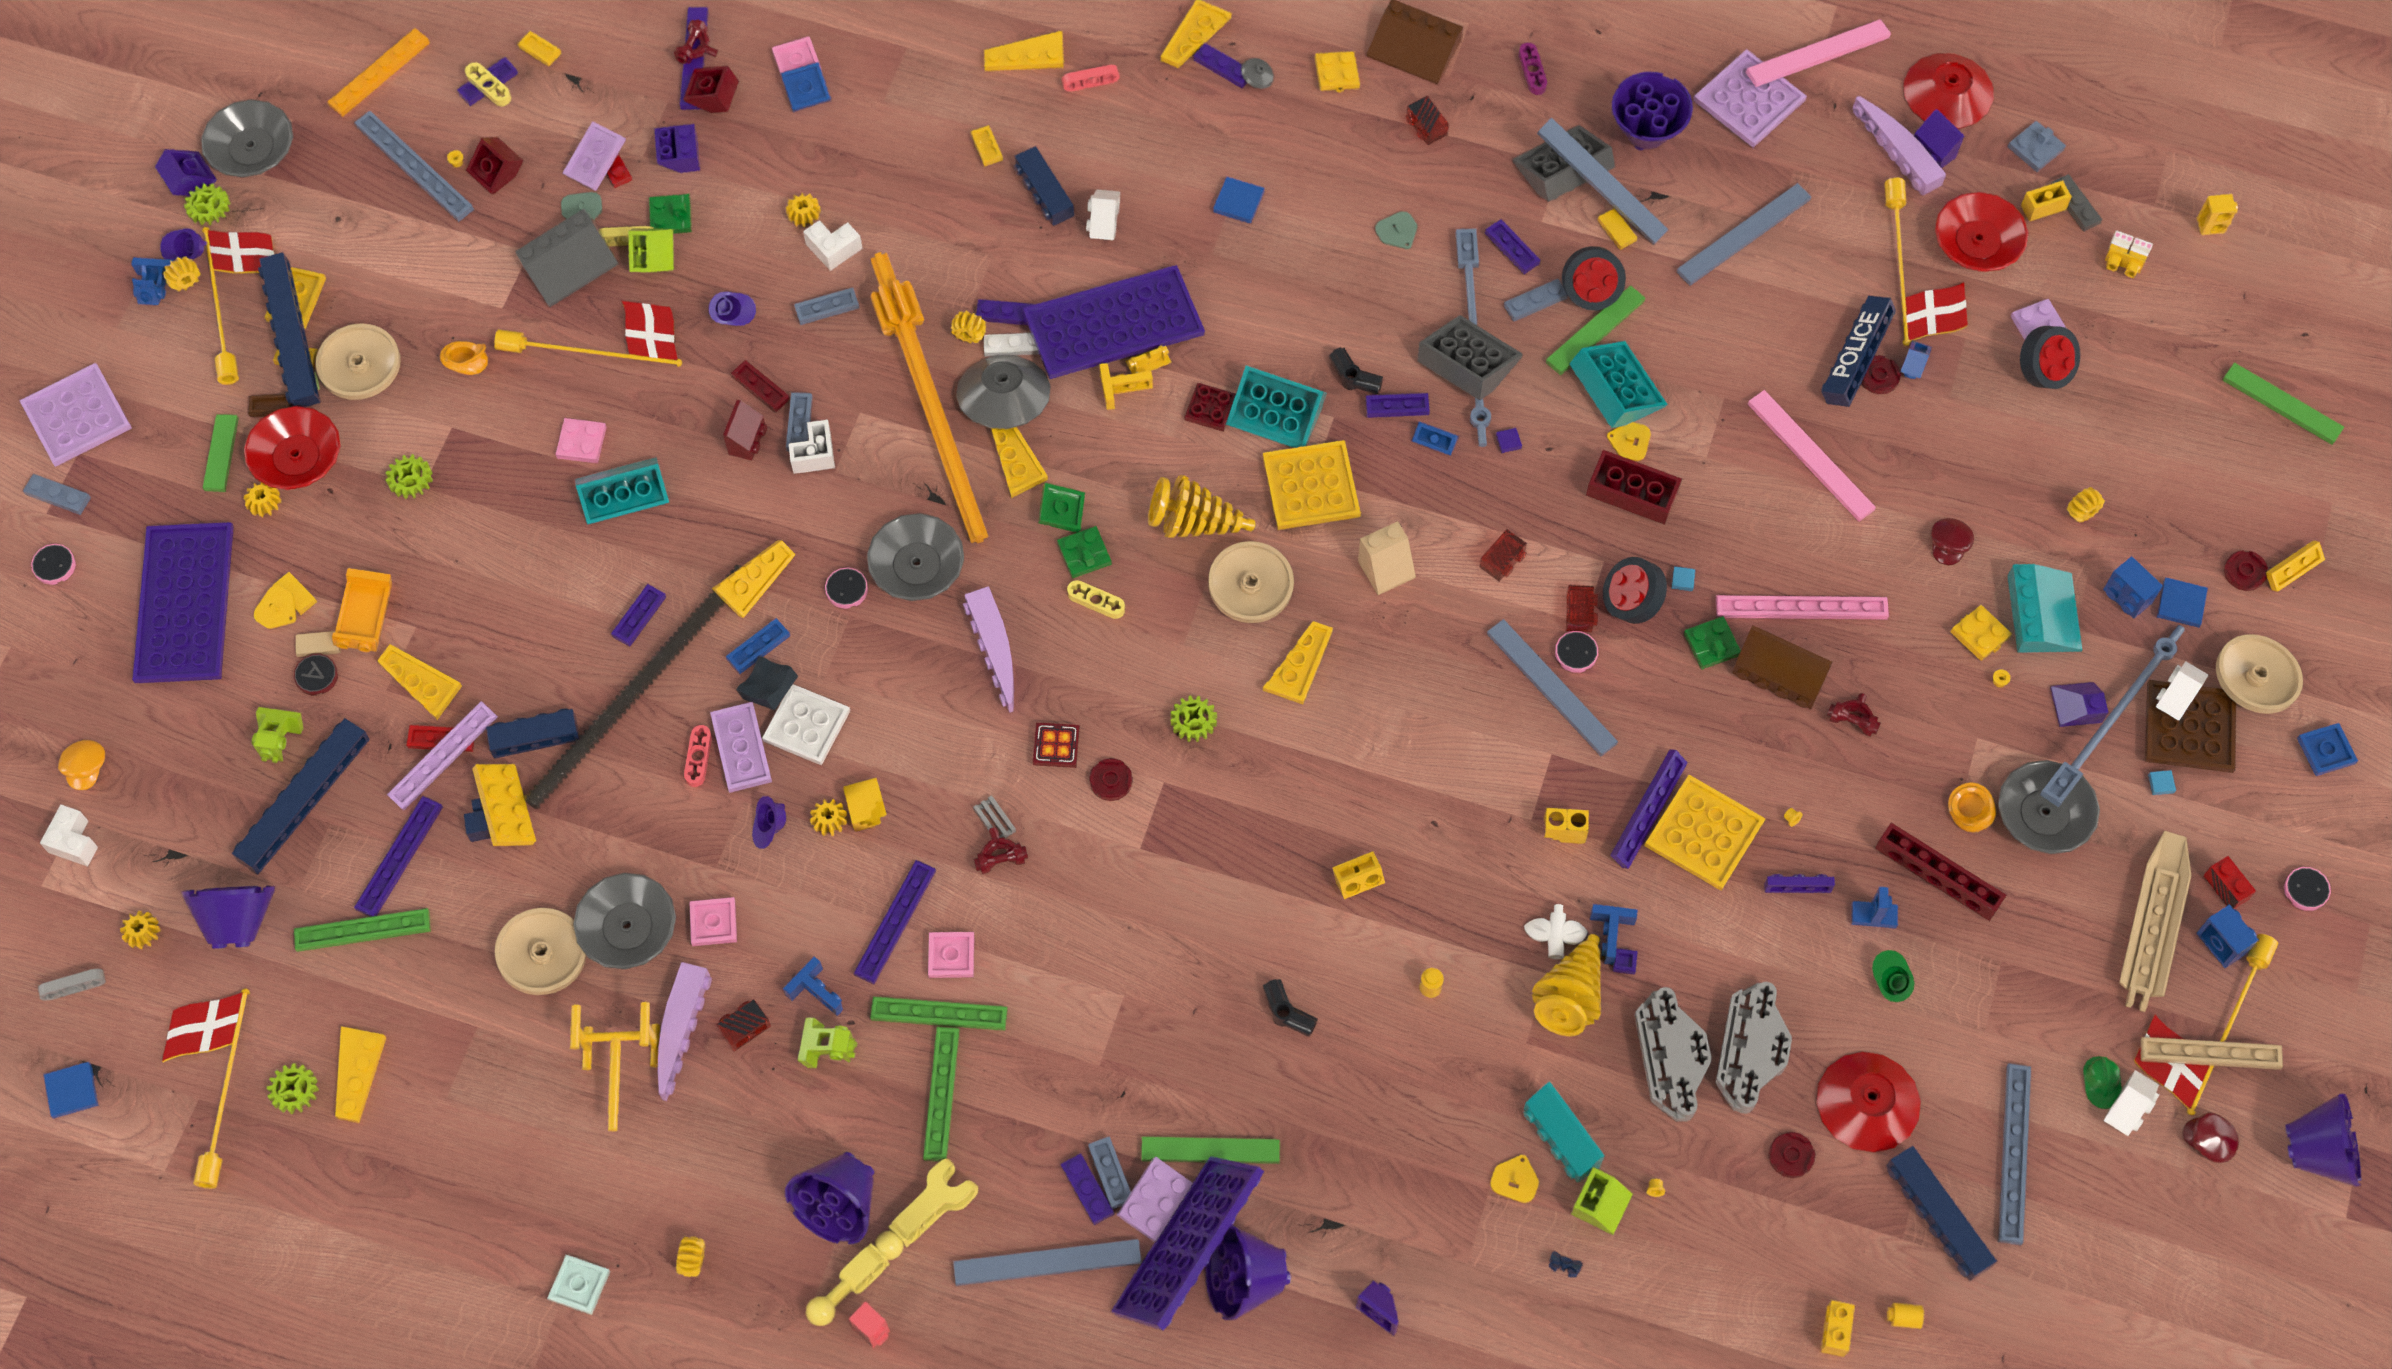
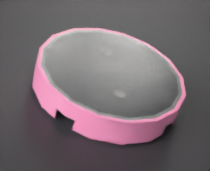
[31,544,76,585]
[825,568,868,609]
[1555,631,1598,673]
[2284,867,2331,911]

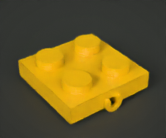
[1314,51,1360,92]
[1950,605,2012,661]

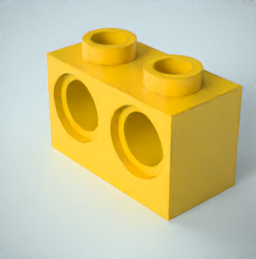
[2197,194,2238,235]
[1332,851,1385,899]
[1821,1300,1855,1357]

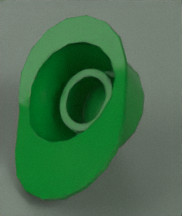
[1872,950,1915,1003]
[2083,1056,2122,1109]

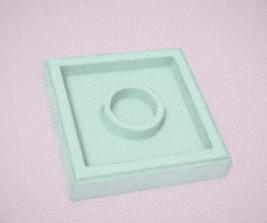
[548,1255,610,1315]

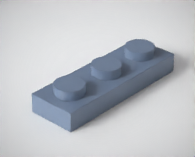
[1504,279,1568,322]
[794,288,859,325]
[786,393,813,451]
[23,474,91,515]
[1088,1136,1131,1209]

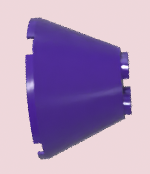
[1612,72,1693,150]
[182,886,275,949]
[2286,1093,2362,1187]
[785,1152,875,1245]
[1205,1225,1291,1320]

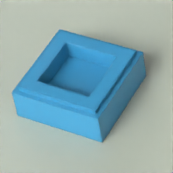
[1671,566,1695,591]
[2148,770,2176,795]

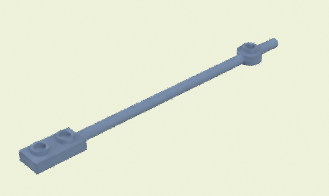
[1455,229,1491,447]
[2040,625,2185,807]

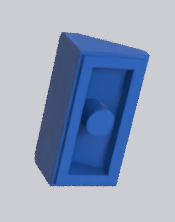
[1412,422,1459,456]

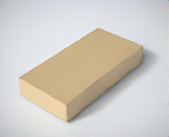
[296,631,341,657]

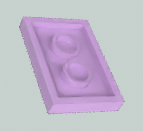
[563,121,626,191]
[2011,299,2066,340]
[1117,1157,1193,1242]

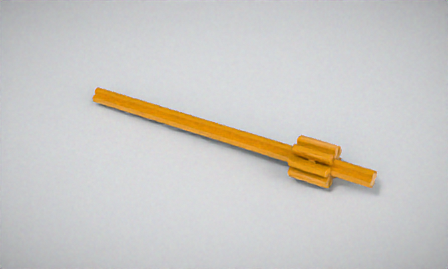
[870,252,988,543]

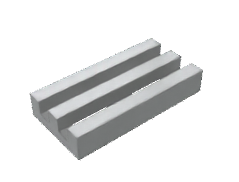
[973,795,1016,838]

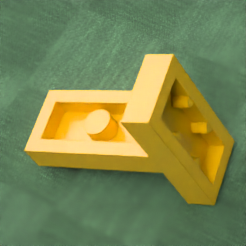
[1100,363,1153,410]

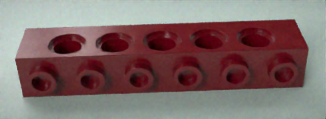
[1875,822,2007,921]

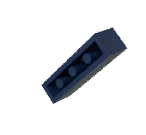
[1013,146,1074,226]
[486,709,580,759]

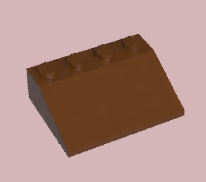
[1366,0,1463,85]
[1732,625,1833,709]

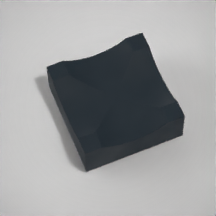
[736,656,798,710]

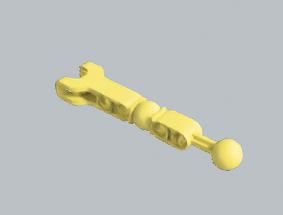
[806,1159,978,1326]

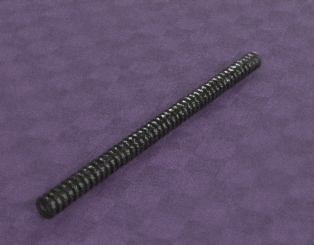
[524,564,742,809]

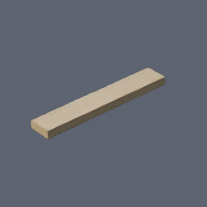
[2140,1037,2283,1070]

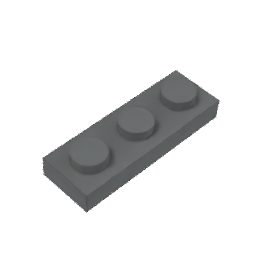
[2051,174,2102,232]

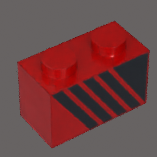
[2203,856,2256,909]

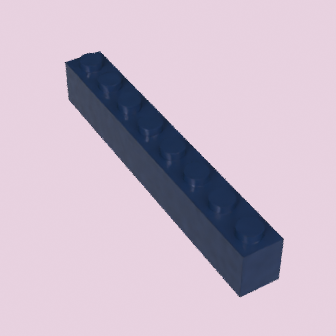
[258,252,321,407]
[232,718,370,875]

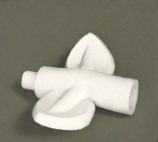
[1524,904,1588,959]

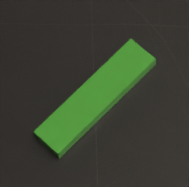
[203,414,239,492]

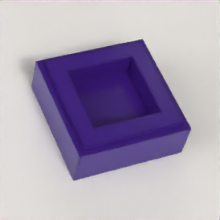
[1496,428,1522,453]
[1612,948,1638,975]

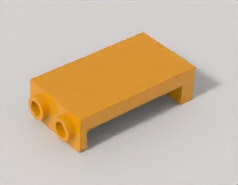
[332,568,392,652]

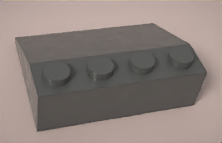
[1513,125,1615,202]
[515,209,619,307]
[1417,315,1523,400]

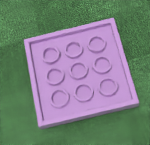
[1693,49,1807,148]
[20,363,132,467]

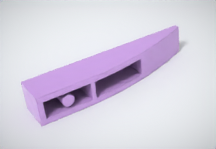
[1853,96,1946,196]
[963,586,1014,713]
[658,962,712,1101]

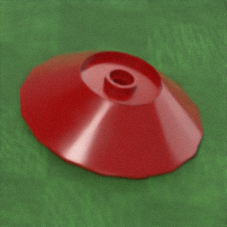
[1903,53,1994,129]
[1935,192,2029,272]
[244,406,341,490]
[1816,1051,1921,1153]

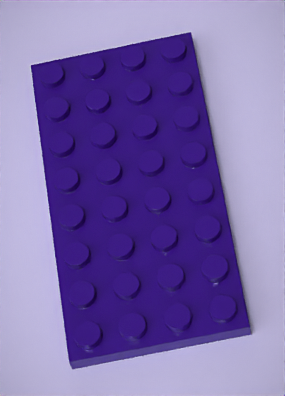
[1023,265,1205,379]
[132,522,234,683]
[1111,1156,1264,1331]

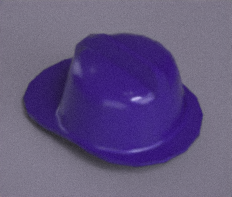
[160,228,208,261]
[709,292,756,326]
[752,796,786,849]

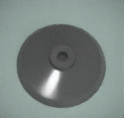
[1241,58,1274,89]

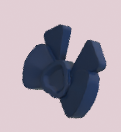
[1549,1251,1583,1278]

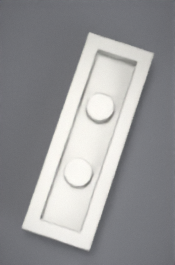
[984,333,1039,357]

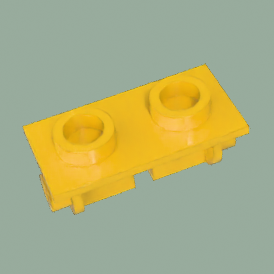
[1126,345,1172,374]

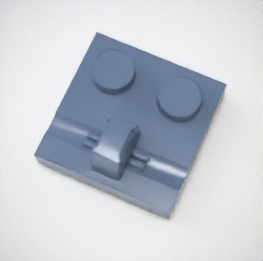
[2008,121,2066,172]

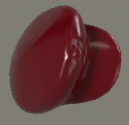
[1931,518,1974,566]
[2183,1112,2239,1163]

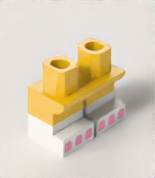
[2105,231,2153,278]

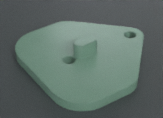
[561,192,602,220]
[1375,212,1418,249]

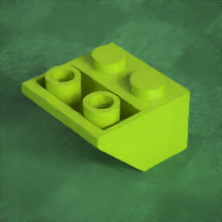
[629,228,674,272]
[1571,1167,1633,1235]

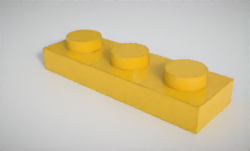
[2266,540,2325,592]

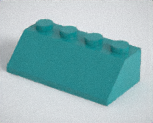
[575,457,669,525]
[1523,1081,1605,1183]

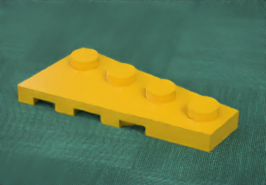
[1161,0,1232,68]
[984,31,1064,71]
[991,427,1048,498]
[712,540,796,618]
[1263,621,1333,704]
[378,644,462,720]
[335,1026,386,1123]

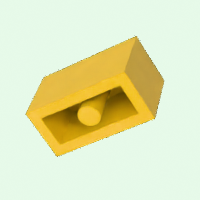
[2021,181,2072,222]

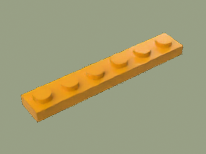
[328,28,430,117]

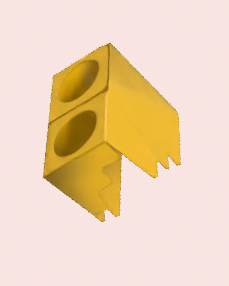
[843,778,887,832]
[1543,808,1589,844]

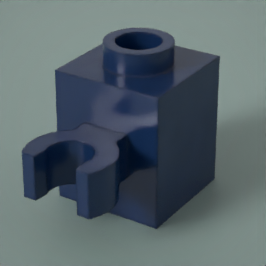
[464,798,491,842]

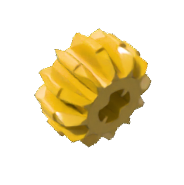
[786,193,821,228]
[163,256,201,292]
[951,311,986,344]
[243,482,281,518]
[2067,487,2105,523]
[810,799,847,836]
[120,910,161,949]
[676,1236,705,1277]

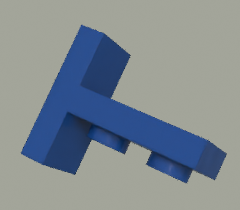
[1851,887,1898,929]
[1590,904,1638,965]
[783,957,843,1016]

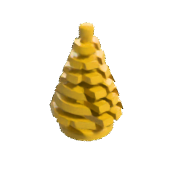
[1148,474,1256,538]
[1532,934,1601,1037]

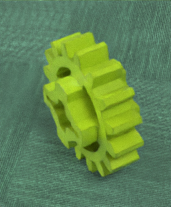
[184,184,230,225]
[386,454,433,499]
[1170,695,1217,742]
[267,1063,319,1114]

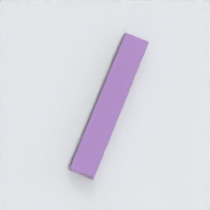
[387,701,498,810]

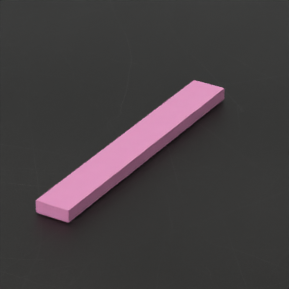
[1746,19,1891,87]
[1748,390,1876,522]
[1715,595,1889,620]

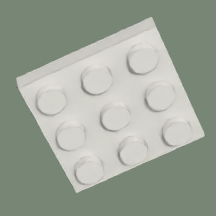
[762,684,850,766]

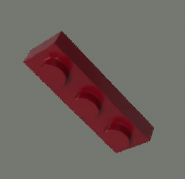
[731,360,790,413]

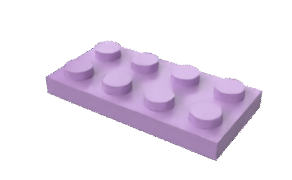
[710,702,772,793]

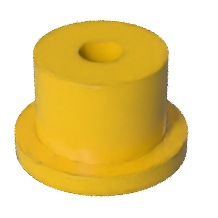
[447,150,464,168]
[1993,669,2011,687]
[1784,808,1803,827]
[1647,1179,1665,1197]

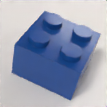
[2103,556,2163,619]
[2196,904,2259,968]

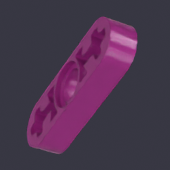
[1519,42,1547,95]

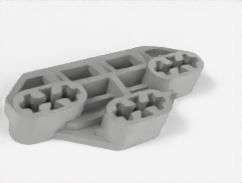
[1715,982,1792,1114]
[1634,987,1711,1122]

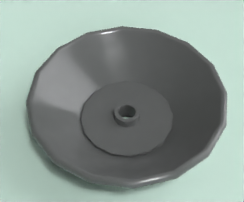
[201,99,293,178]
[956,355,1051,429]
[867,513,964,601]
[1998,760,2100,854]
[573,873,676,969]

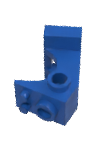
[131,257,174,305]

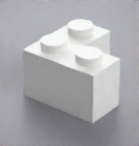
[1086,189,1120,240]
[803,220,862,271]
[789,420,835,474]
[2156,661,2208,720]
[40,805,98,866]
[2104,1070,2159,1136]

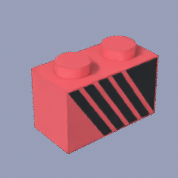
[849,1301,890,1348]

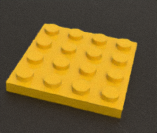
[1263,440,1361,530]
[1644,775,1766,891]

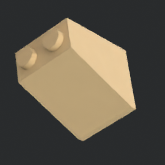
[1358,521,1416,595]

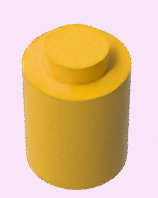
[1419,968,1444,998]
[1887,1303,1924,1329]

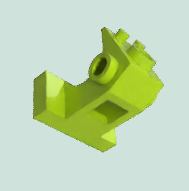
[252,707,304,763]
[798,1018,857,1068]

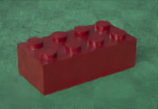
[1586,450,1682,525]

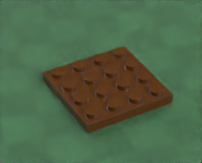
[2145,680,2236,773]

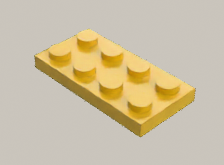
[472,764,536,846]

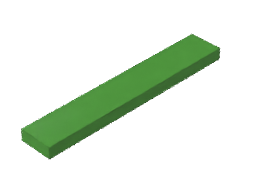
[1546,285,1646,376]
[2222,362,2344,445]
[294,908,431,952]
[870,997,1008,1031]
[923,1027,960,1162]
[1142,1137,1280,1164]

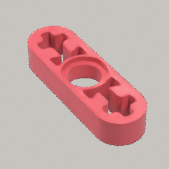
[1062,65,1120,91]
[684,725,712,787]

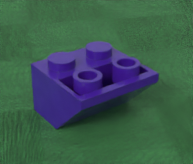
[654,124,701,173]

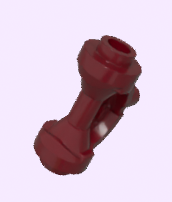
[674,19,719,64]
[1827,693,1881,737]
[974,827,1028,875]

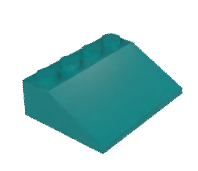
[1570,341,1668,428]
[1226,366,1327,448]
[2007,564,2083,653]

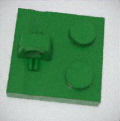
[649,194,692,234]
[1038,483,1085,533]
[1057,526,1112,579]
[1684,616,1741,670]

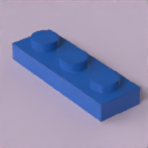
[726,618,790,674]

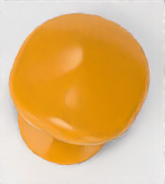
[440,341,488,375]
[58,740,105,790]
[1948,782,1996,833]

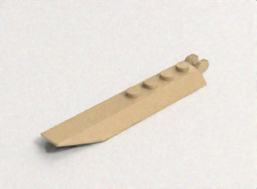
[2119,831,2191,1012]

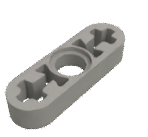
[38,969,106,1000]

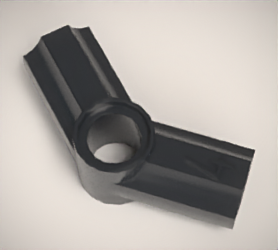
[1329,347,1383,395]
[1263,979,1318,1037]

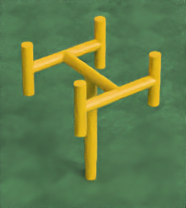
[570,1002,661,1132]

